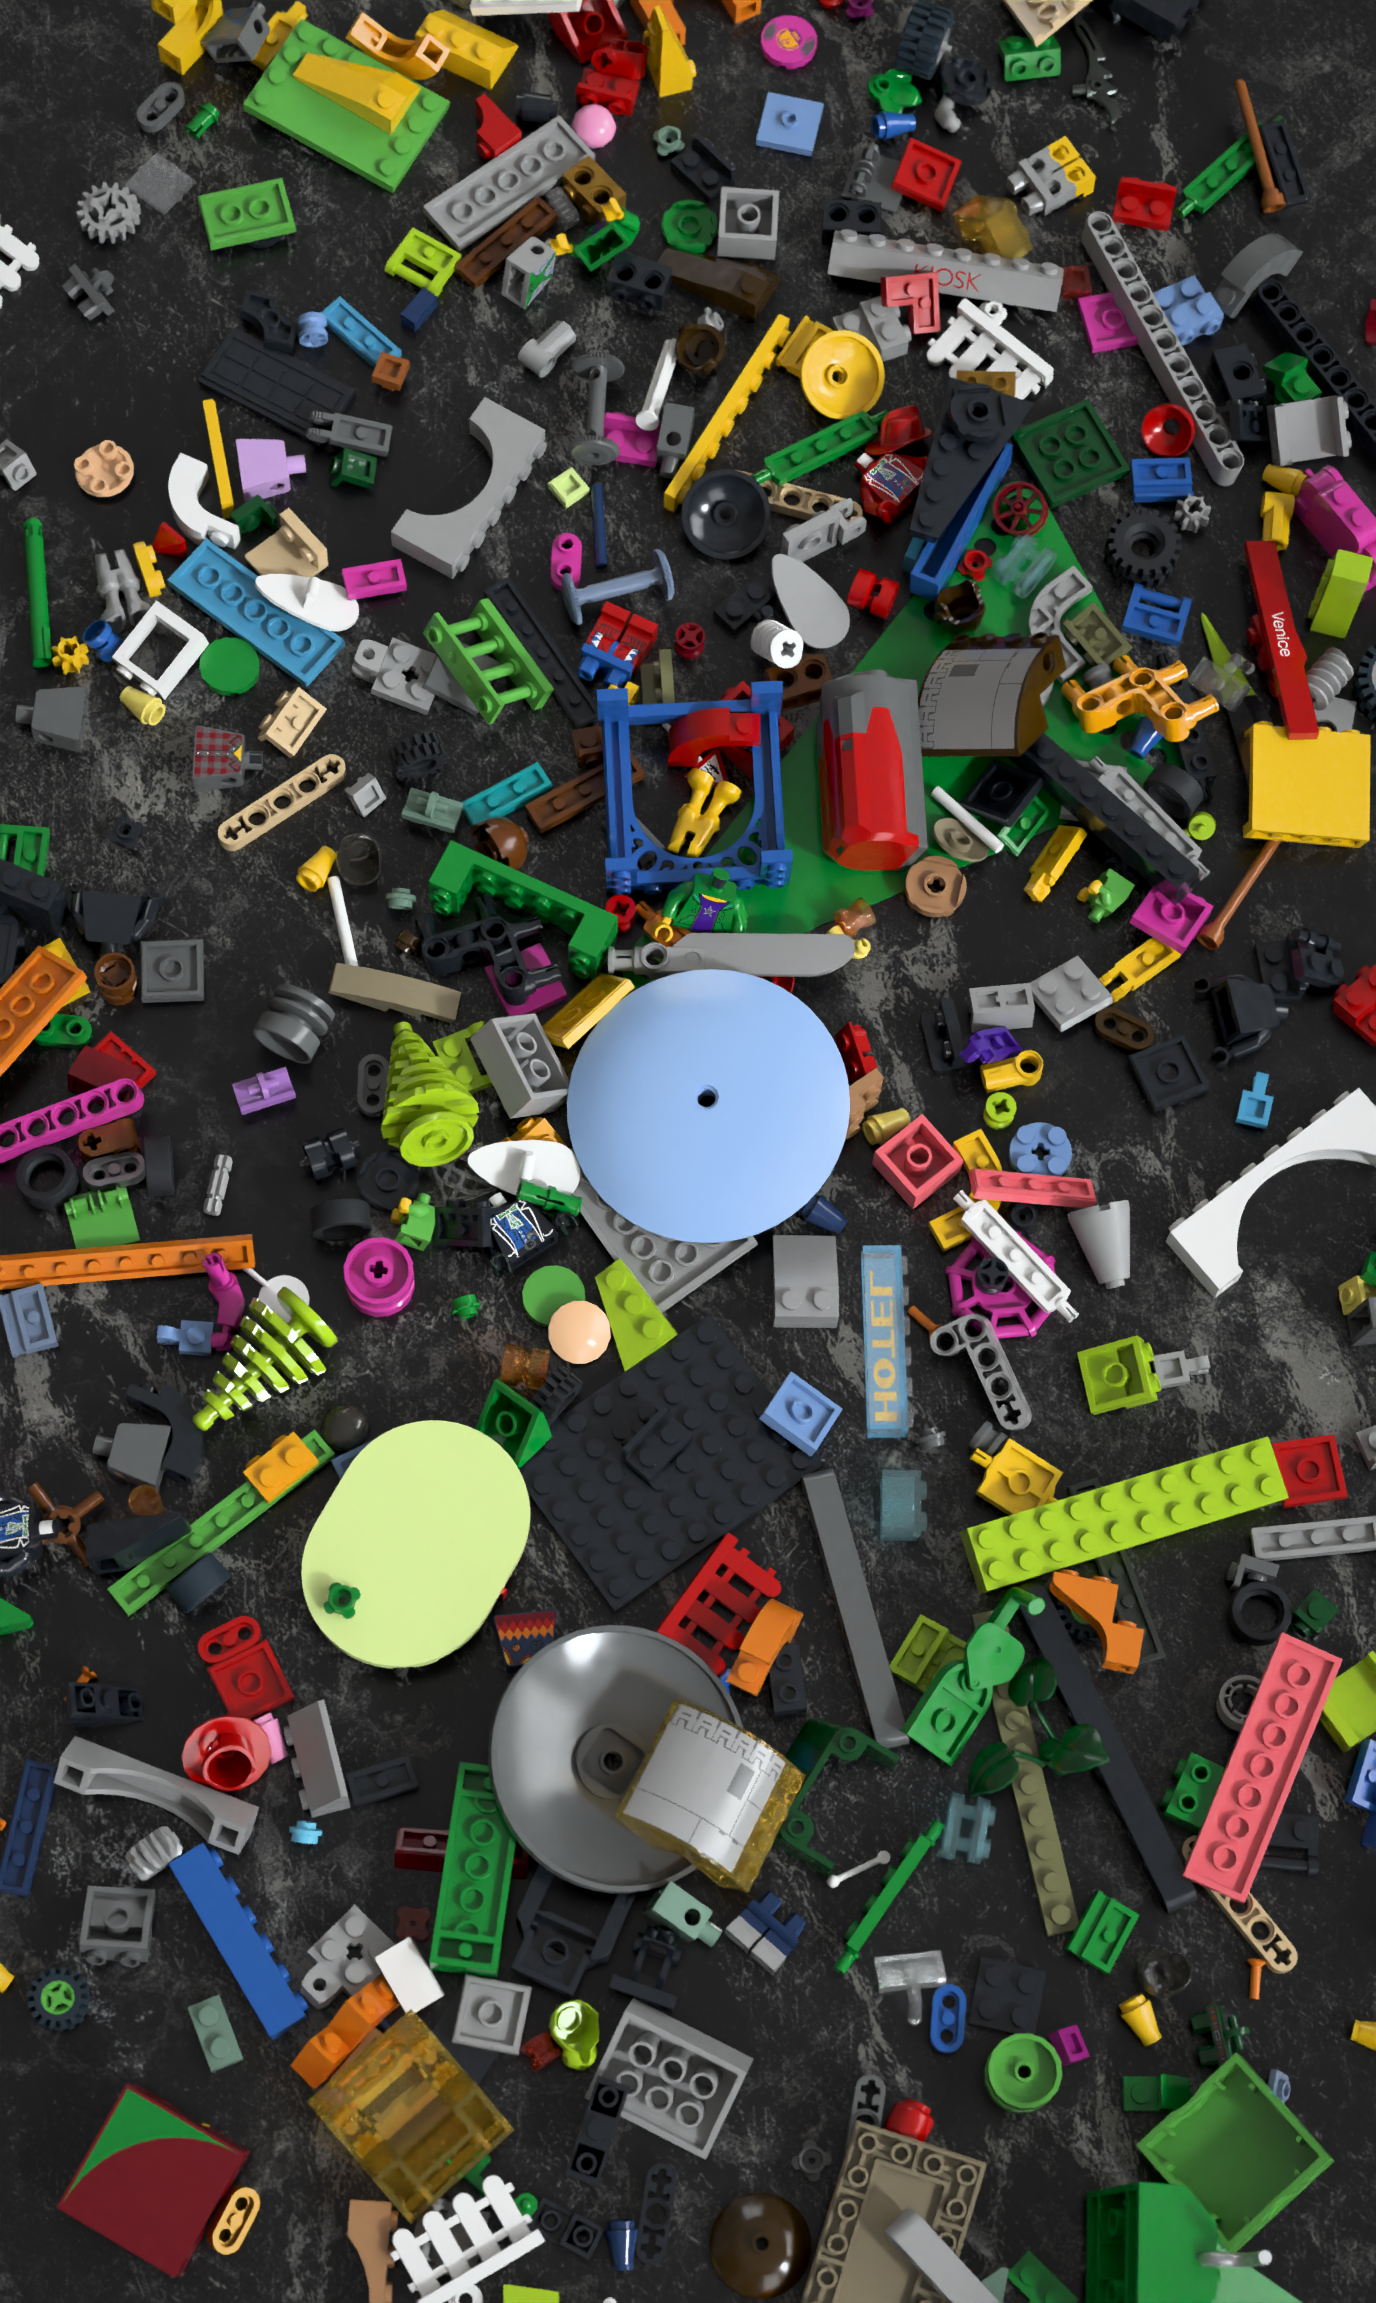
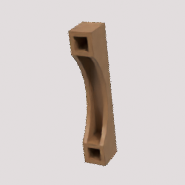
[347,2200,398,2303]

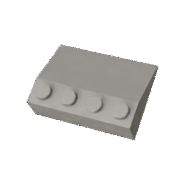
[584,1998,754,2160]

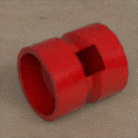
[847,568,900,619]

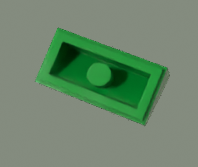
[991,795,1052,856]

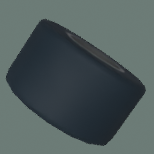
[167,1552,230,1613]

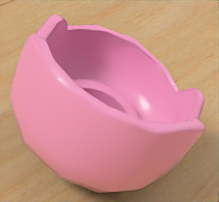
[571,104,616,148]

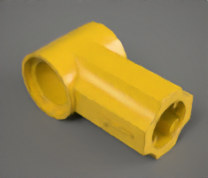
[1260,491,1295,552]
[980,1050,1043,1093]

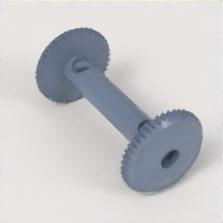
[561,549,674,625]

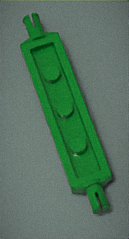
[1175,116,1286,219]
[751,410,888,487]
[833,1819,945,1975]

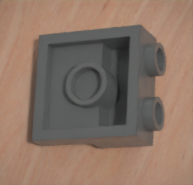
[79,1886,156,1967]

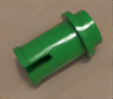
[184,103,220,140]

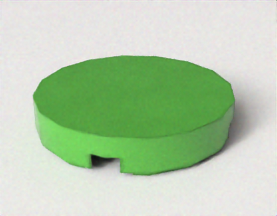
[522,1265,585,1327]

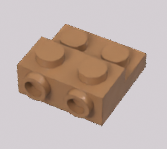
[846,1068,884,1139]

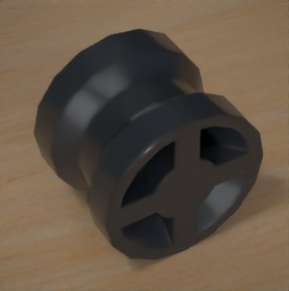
[975,1257,1009,1295]

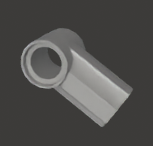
[518,320,576,378]

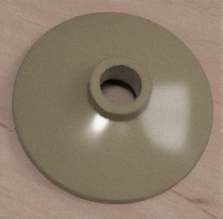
[933,818,989,862]

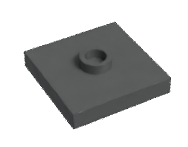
[422,641,500,716]
[140,939,204,1003]

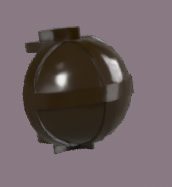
[675,322,726,375]
[934,579,986,635]

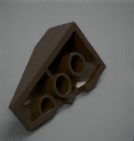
[657,248,781,324]

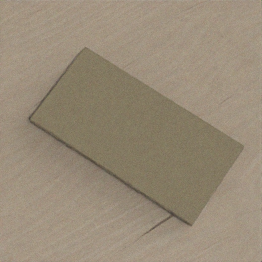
[800,2120,987,2303]

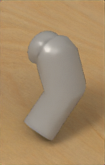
[935,94,960,133]

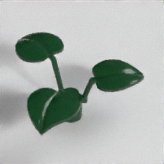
[968,1657,1110,1797]

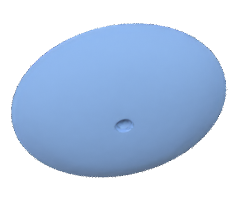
[567,969,850,1243]

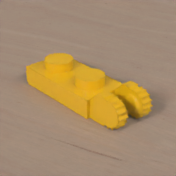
[1099,937,1181,1003]

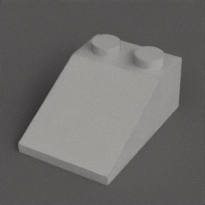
[772,1235,839,1328]

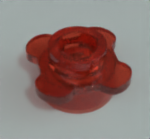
[396,1906,431,1941]

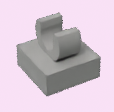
[345,773,387,817]

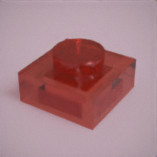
[1061,265,1092,299]

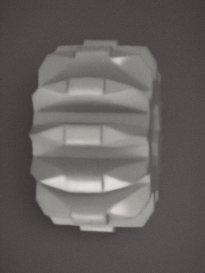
[125,1826,184,1880]

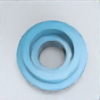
[289,1820,322,1844]

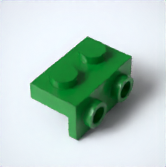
[998,34,1061,81]

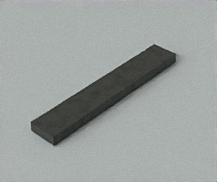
[1066,1477,1166,1668]

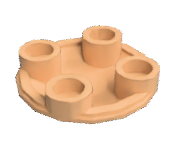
[74,440,134,497]
[548,1301,611,1364]

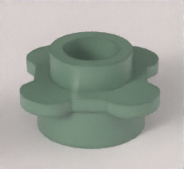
[653,126,685,156]

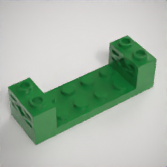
[429,840,618,980]
[429,1762,516,1979]

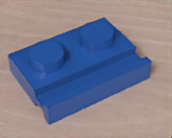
[1130,458,1194,503]

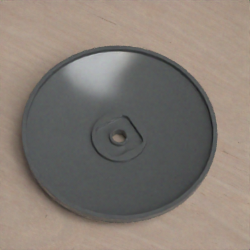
[488,1625,744,1893]

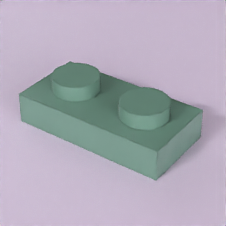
[187,1995,244,2072]

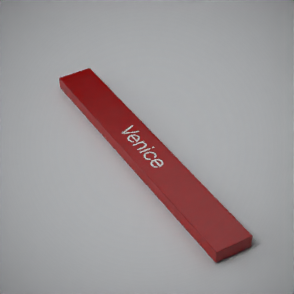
[1244,541,1320,740]

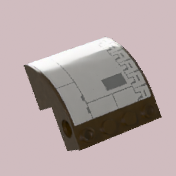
[918,632,1067,757]

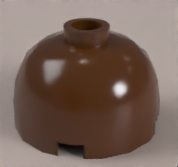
[471,816,529,870]

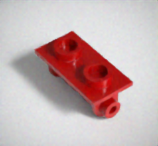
[835,1022,878,1085]

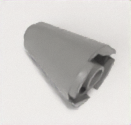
[1068,1200,1130,1289]

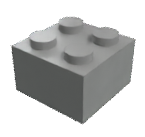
[717,187,779,260]

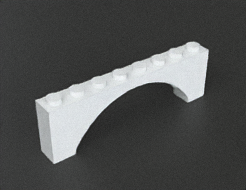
[1166,1088,1376,1299]

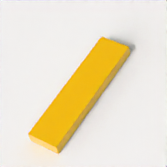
[203,399,234,518]

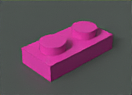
[342,559,407,601]

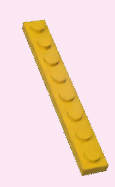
[663,314,791,512]

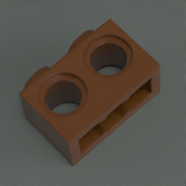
[765,653,833,712]

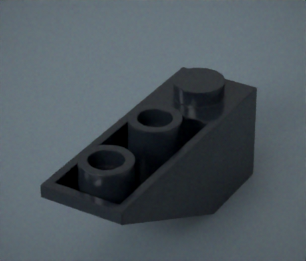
[86,1511,191,1575]

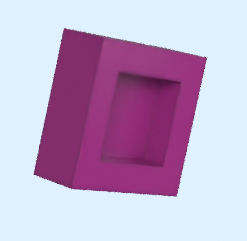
[1048,2025,1090,2067]

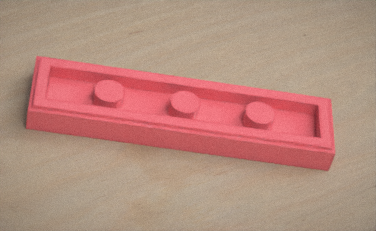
[969,1169,1097,1208]

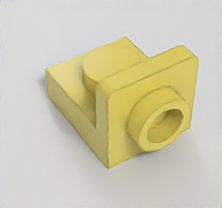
[1338,1276,1376,1315]

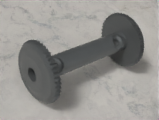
[568,352,625,465]

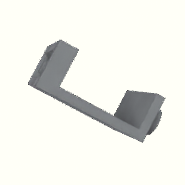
[1266,396,1352,467]

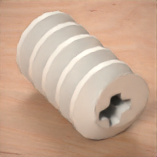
[750,619,803,668]

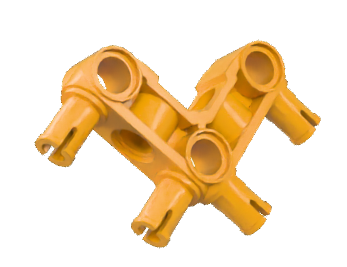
[1061,655,1219,742]

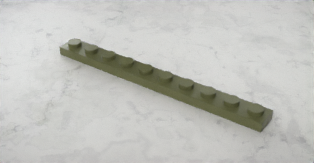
[971,1610,1079,1937]

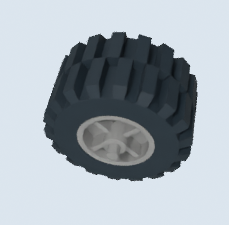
[895,0,954,80]

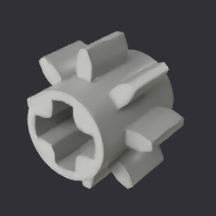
[1173,494,1211,533]

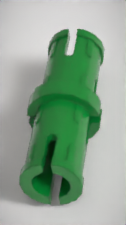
[516,1180,582,1217]

